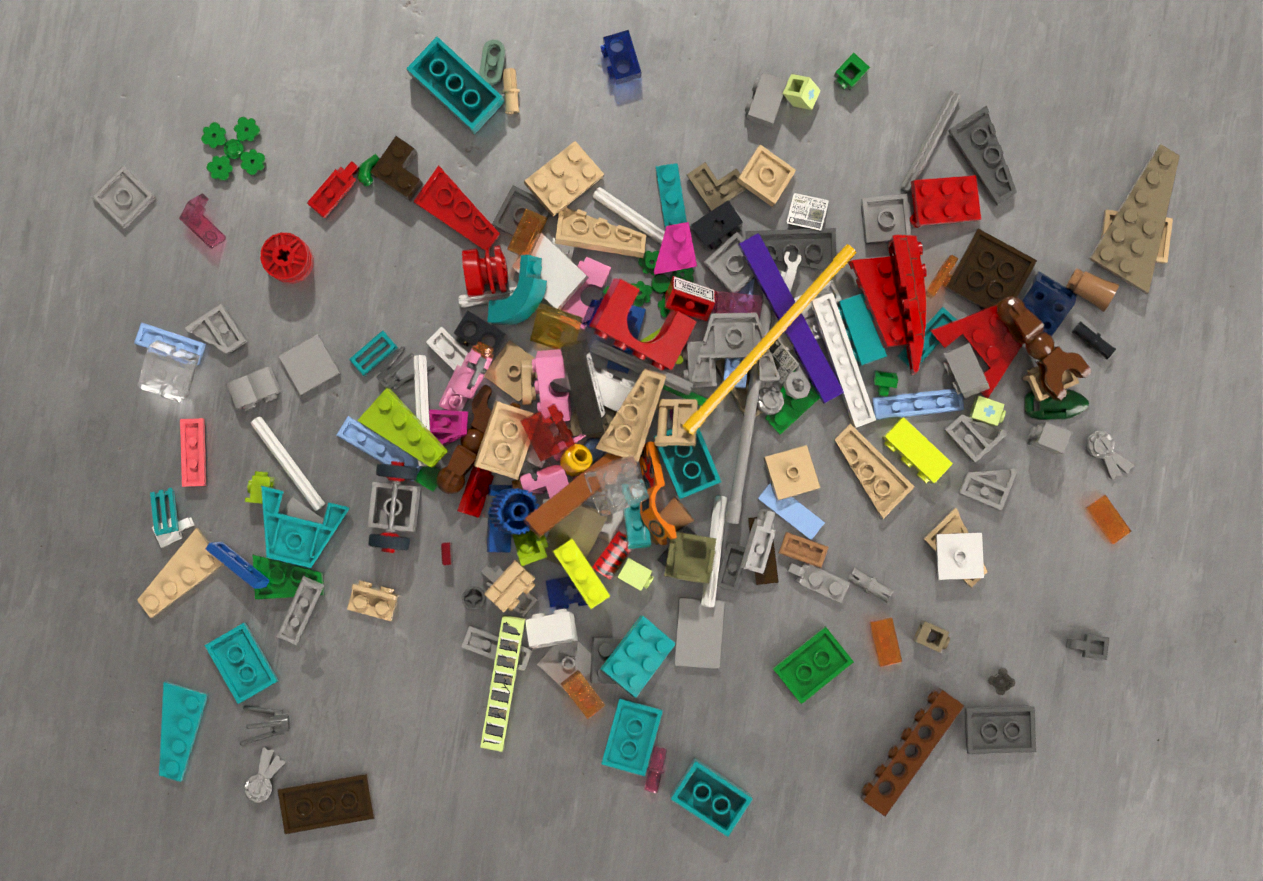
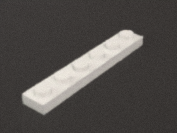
[810,293,876,428]

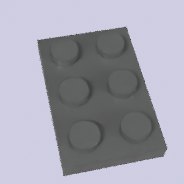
[965,706,1036,754]

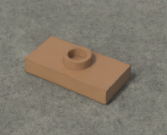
[778,532,829,568]

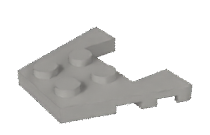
[691,313,780,383]

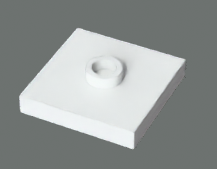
[935,533,984,580]

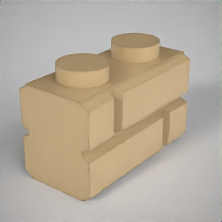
[484,560,535,612]

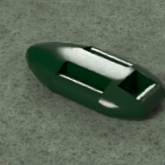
[1024,389,1089,420]

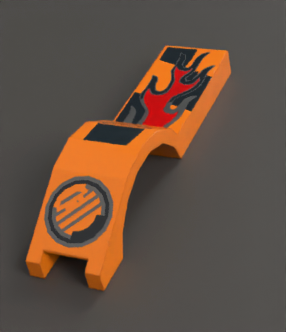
[639,442,677,545]

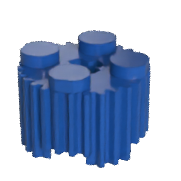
[488,488,539,534]

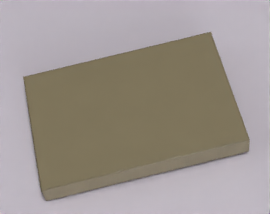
[544,503,608,567]

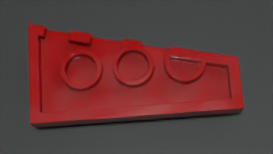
[413,165,500,251]
[848,256,908,348]

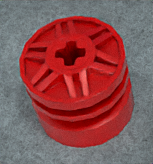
[260,232,314,284]
[462,245,509,297]

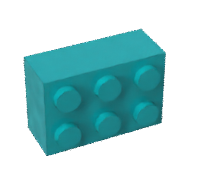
[653,428,722,499]
[670,758,753,837]

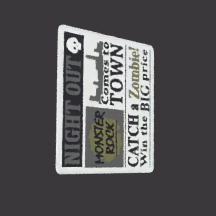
[787,193,829,230]
[769,339,799,384]

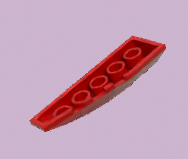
[887,235,927,375]

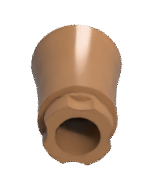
[1066,268,1119,312]
[649,496,695,545]

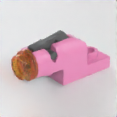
[438,341,494,411]
[512,461,578,498]

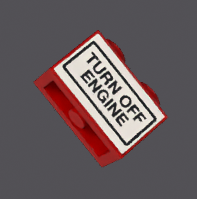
[665,276,715,321]

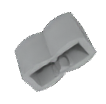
[226,367,281,412]

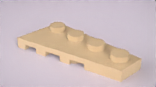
[555,205,646,258]
[595,368,666,462]
[834,424,914,519]
[137,528,224,618]

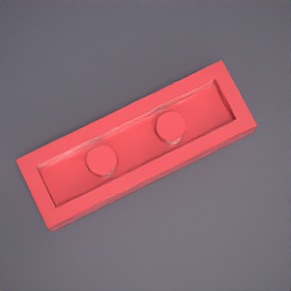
[180,418,206,487]

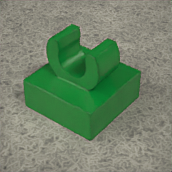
[873,370,898,397]

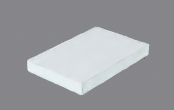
[512,233,589,311]

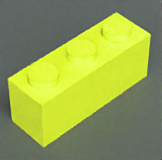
[882,417,953,484]
[553,539,610,609]

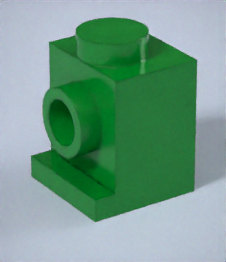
[834,52,870,90]

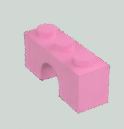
[557,257,611,331]
[532,349,572,423]

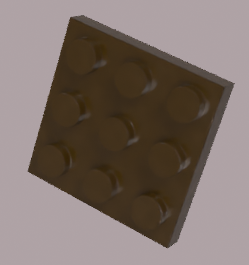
[945,228,1037,309]

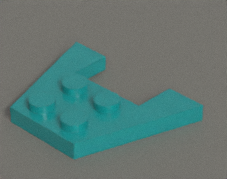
[261,486,350,568]

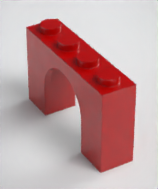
[589,278,696,371]

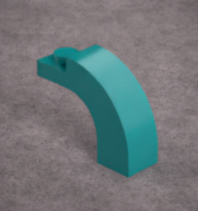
[487,255,547,325]

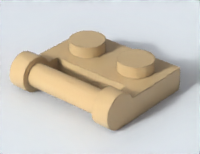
[655,399,698,447]

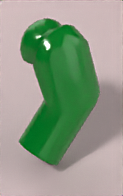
[358,153,379,186]

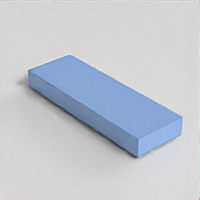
[134,322,206,365]
[758,482,825,540]

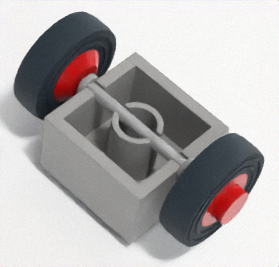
[368,461,421,553]

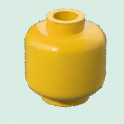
[560,444,593,477]

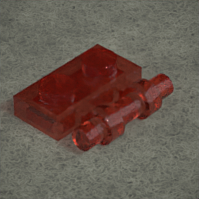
[520,403,575,462]

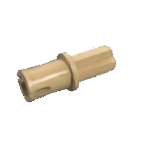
[502,68,520,114]

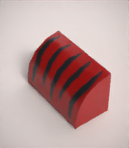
[592,531,633,580]

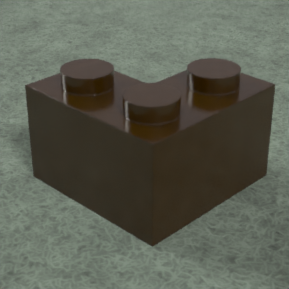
[370,136,423,202]

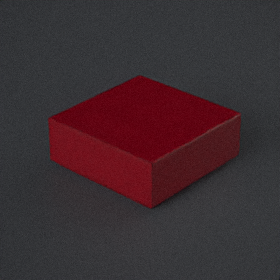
[441,542,453,565]

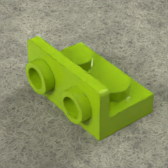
[512,529,549,566]

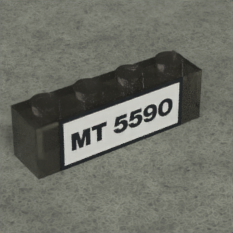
[560,339,608,436]

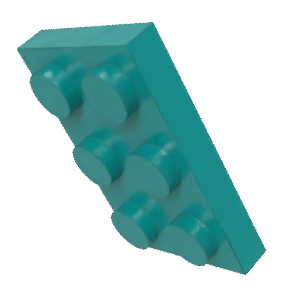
[600,615,676,698]
[204,622,279,704]
[601,698,663,776]

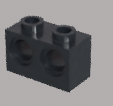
[454,310,507,358]

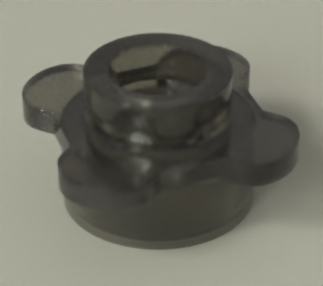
[988,668,1015,695]

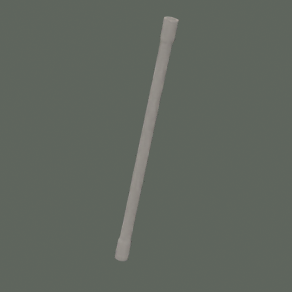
[725,293,772,525]

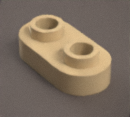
[521,360,536,405]

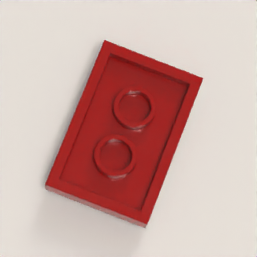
[911,175,981,226]

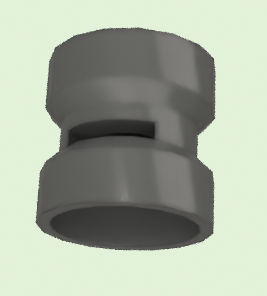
[462,586,486,610]

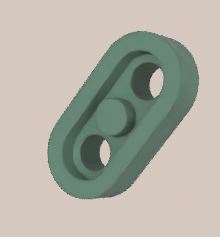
[480,39,506,86]

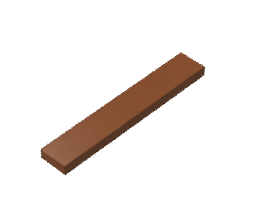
[524,453,635,538]

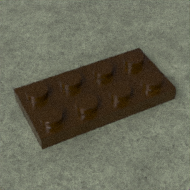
[277,773,375,834]

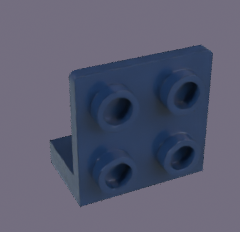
[1022,271,1077,336]

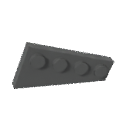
[948,106,1017,206]
[745,228,836,271]

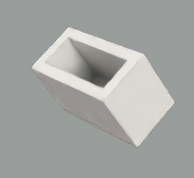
[525,609,578,649]

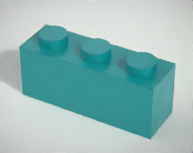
[837,293,887,367]

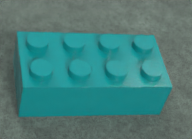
[406,36,505,135]

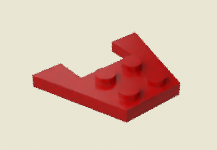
[930,305,1023,399]

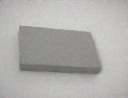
[675,598,725,669]

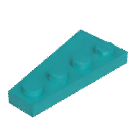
[159,681,208,782]

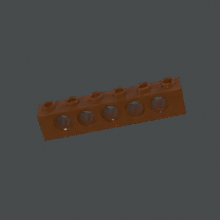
[860,688,964,817]

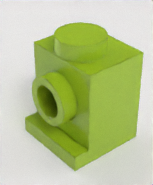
[245,471,274,504]

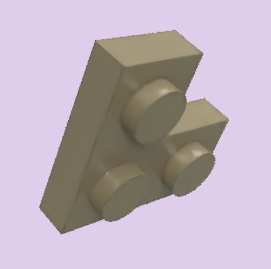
[687,162,746,212]

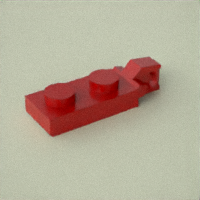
[307,161,359,219]
[457,466,494,518]

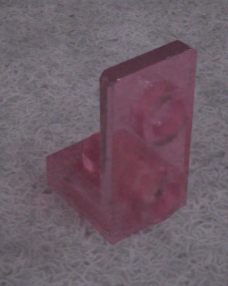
[179,193,226,249]
[711,291,763,318]

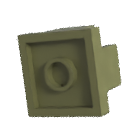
[664,532,716,584]

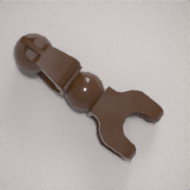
[997,296,1091,401]
[436,384,521,494]

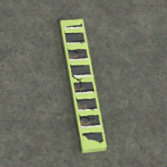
[480,615,525,752]

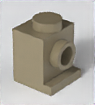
[913,620,950,653]

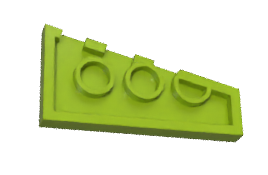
[357,388,448,467]

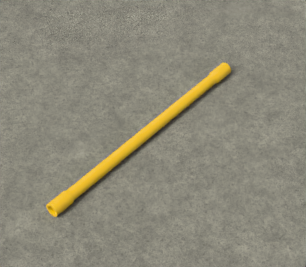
[682,244,856,435]

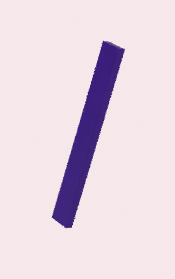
[737,233,844,403]

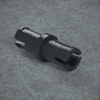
[1072,321,1116,360]

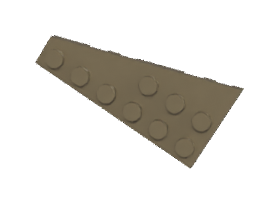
[1089,144,1180,294]

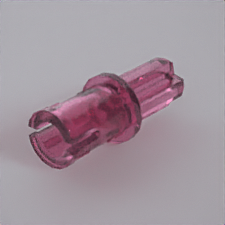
[644,746,667,793]

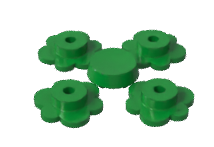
[201,117,265,181]
[631,251,694,317]

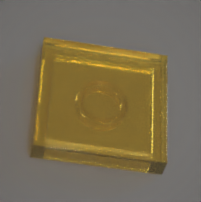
[530,303,583,353]

